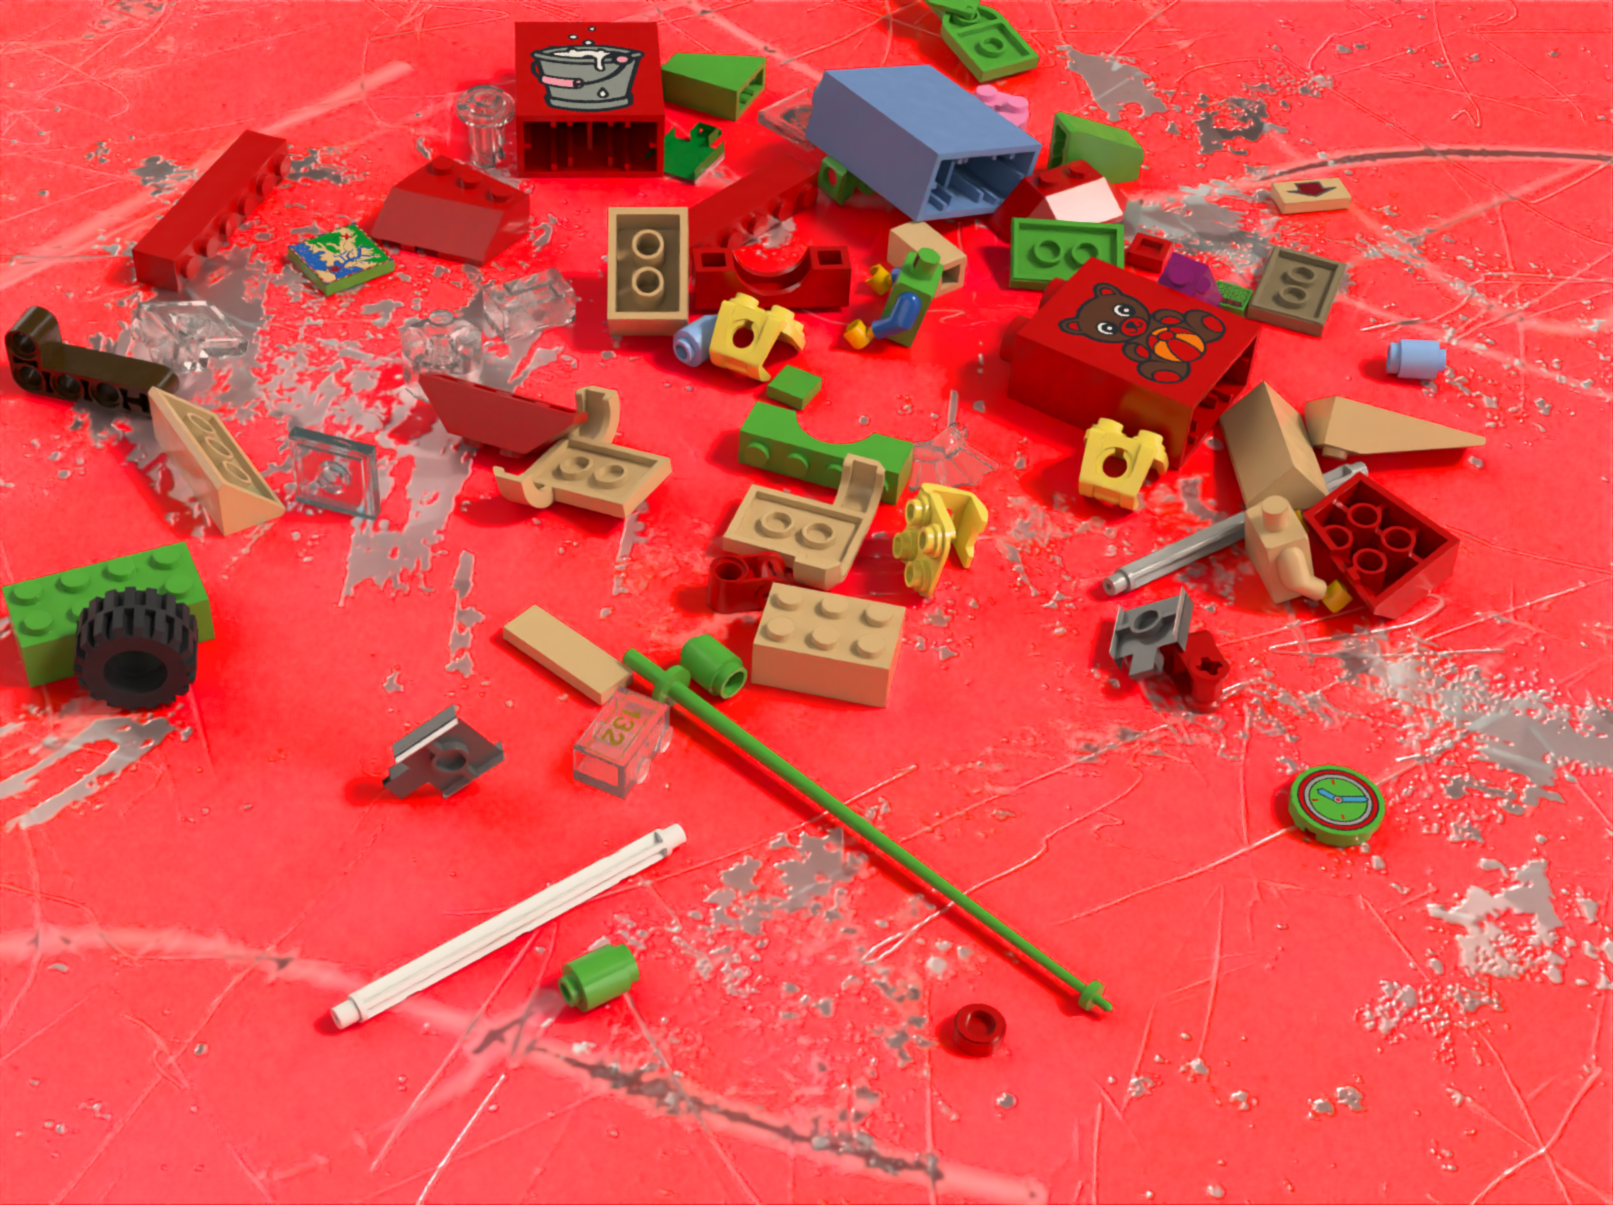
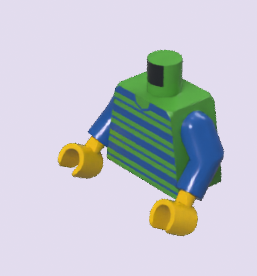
[844,248,944,349]

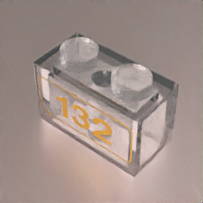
[573,686,673,799]

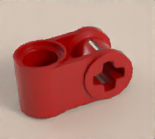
[706,551,793,614]
[1159,630,1230,713]

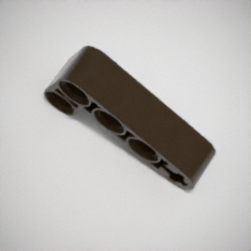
[5,306,180,418]

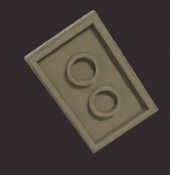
[1246,246,1347,337]

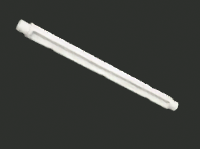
[330,823,686,1029]

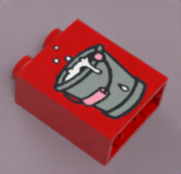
[515,22,665,178]

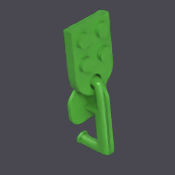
[923,0,1039,83]

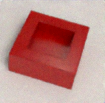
[1125,232,1173,274]

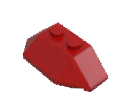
[989,159,1128,243]
[418,372,589,459]

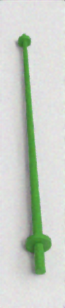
[622,648,1113,1012]

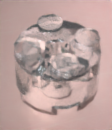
[400,310,484,403]

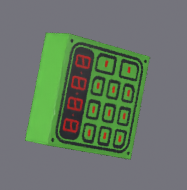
[1216,280,1253,317]

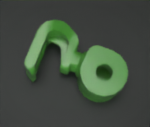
[818,156,877,206]

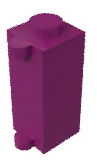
[1157,251,1222,309]

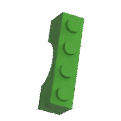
[738,401,914,506]

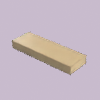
[503,604,633,705]

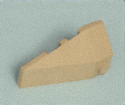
[1304,396,1486,461]

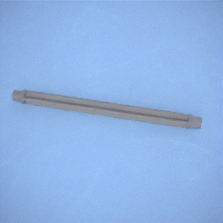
[1103,461,1368,596]

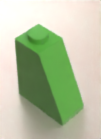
[661,53,767,122]
[1047,112,1144,184]

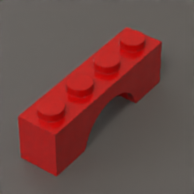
[692,246,852,311]

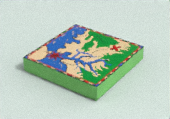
[287,222,395,296]

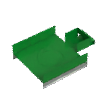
[645,122,725,185]

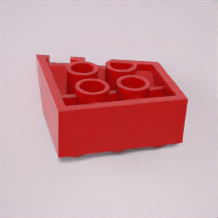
[369,154,530,267]
[1302,471,1461,619]

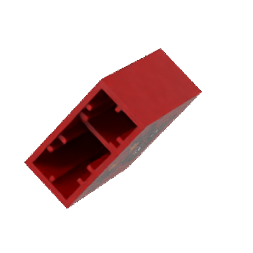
[999,256,1262,471]

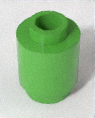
[680,634,748,699]
[558,943,640,1012]

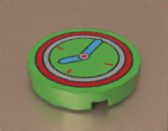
[1288,765,1385,847]

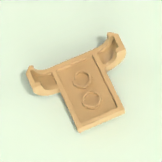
[493,385,672,519]
[723,453,886,591]

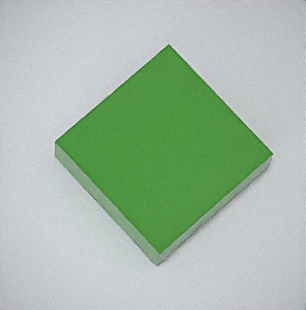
[767,364,822,410]

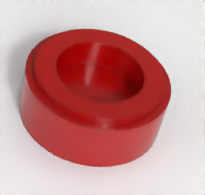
[952,1004,1006,1057]

